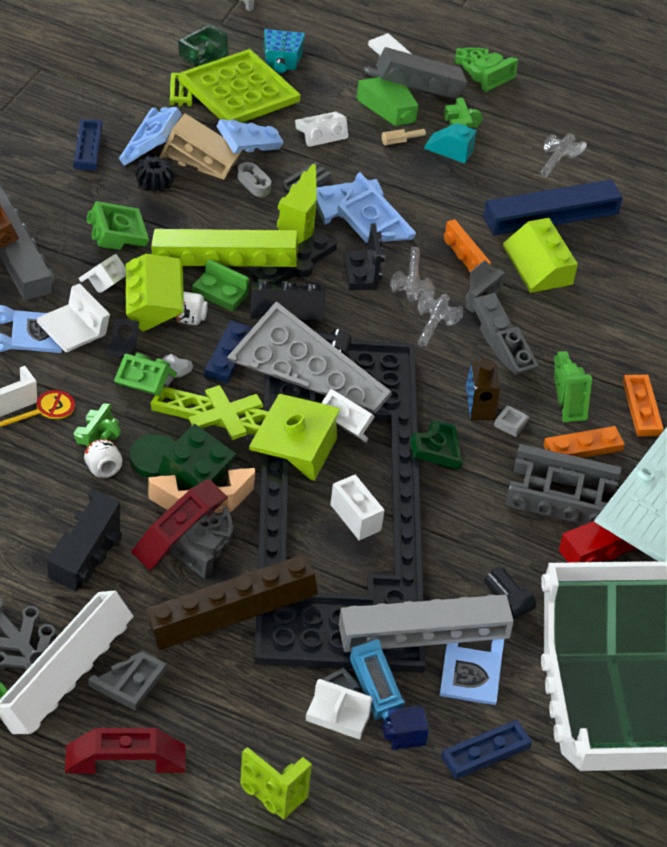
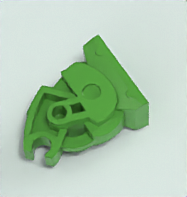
[454,48,518,92]
[554,351,592,423]

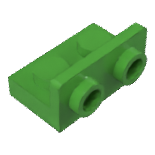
[192,259,249,312]
[114,353,177,396]

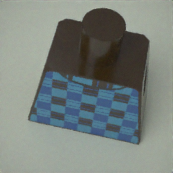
[466,359,500,420]

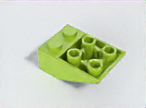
[277,164,317,244]

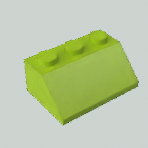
[503,218,578,293]
[126,254,184,332]

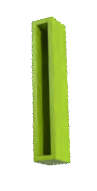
[151,229,298,267]

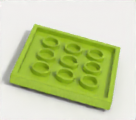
[178,49,301,123]

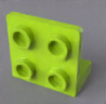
[240,748,312,819]

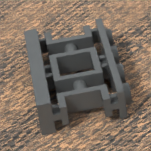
[505,444,621,524]

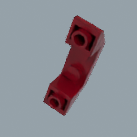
[131,479,228,572]
[65,728,186,774]

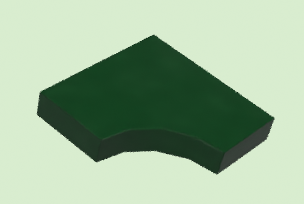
[410,420,463,469]

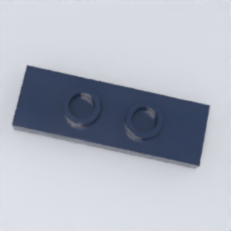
[73,119,103,170]

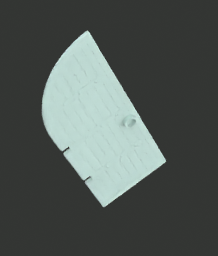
[594,427,667,562]

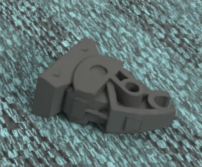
[170,507,233,579]

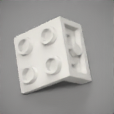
[37,284,110,352]

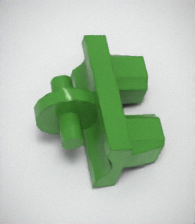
[444,98,483,128]
[74,403,121,447]

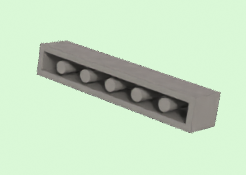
[339,595,514,652]

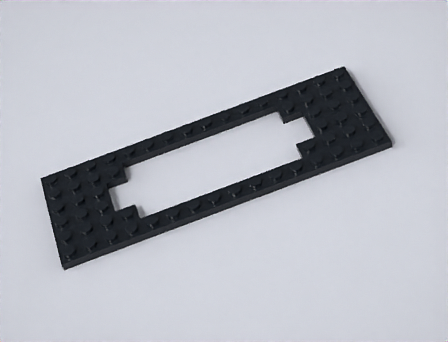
[254,340,425,672]

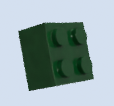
[157,423,236,491]

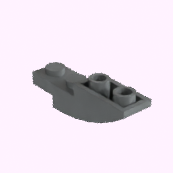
[472,293,539,375]

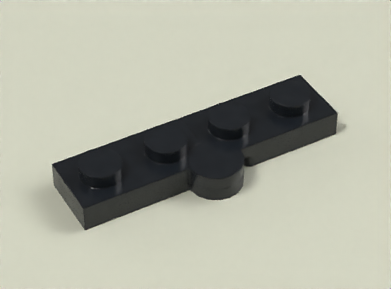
[252,231,337,284]

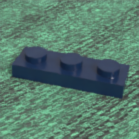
[204,321,253,383]
[441,720,532,780]

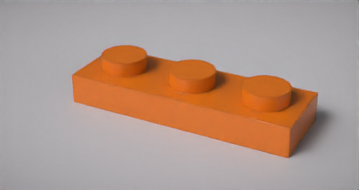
[444,219,491,272]
[622,375,664,437]
[543,426,625,458]

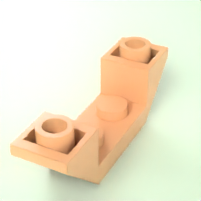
[148,468,255,513]

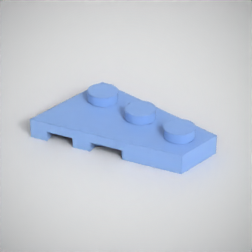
[216,119,284,154]
[316,179,384,225]

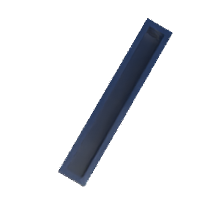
[483,179,623,236]

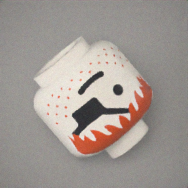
[175,292,208,326]
[84,439,123,478]

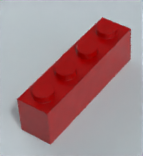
[559,521,638,563]

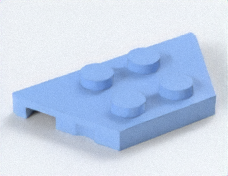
[119,107,182,165]
[337,172,416,243]

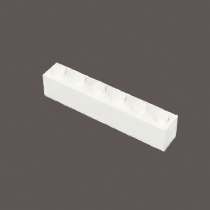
[0,591,134,734]

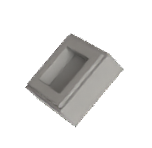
[494,405,529,437]

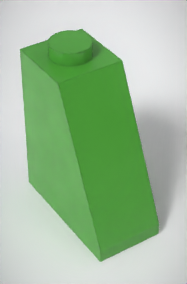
[357,77,418,126]

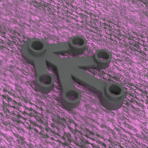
[0,598,56,671]

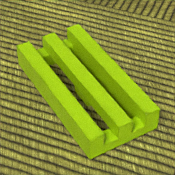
[170,73,192,106]

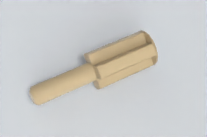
[382,129,426,145]

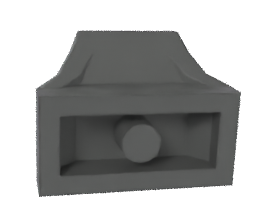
[465,260,505,313]

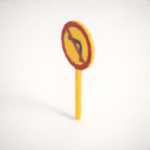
[0,390,75,427]

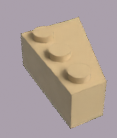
[159,113,242,180]

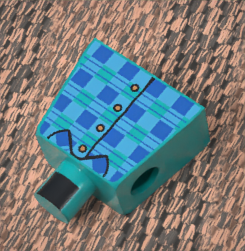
[263,29,305,73]

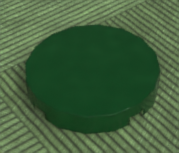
[130,434,176,478]

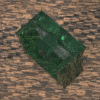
[178,24,228,67]

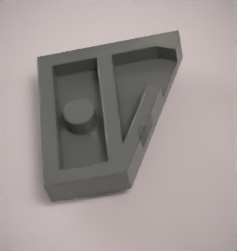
[88,651,167,711]

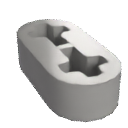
[238,162,271,197]

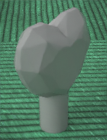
[162,354,193,387]

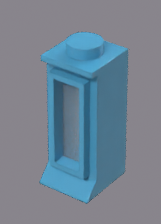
[350,639,405,721]

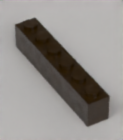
[146,554,318,650]

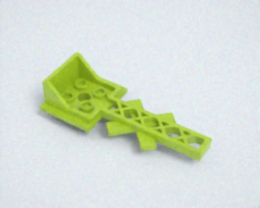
[150,385,340,481]

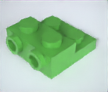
[87,201,149,250]

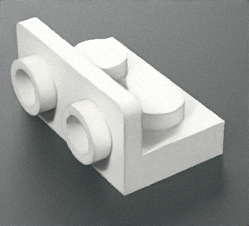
[295,112,348,147]

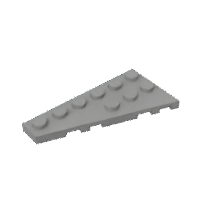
[227,302,392,413]

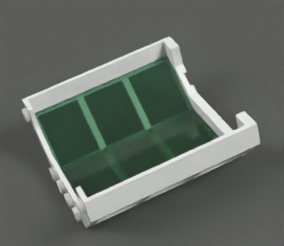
[541,561,667,771]

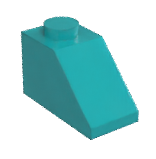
[424,123,477,163]

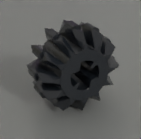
[135,155,175,193]

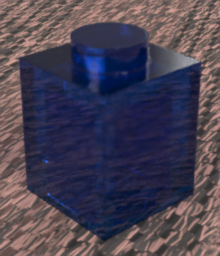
[382,705,429,750]

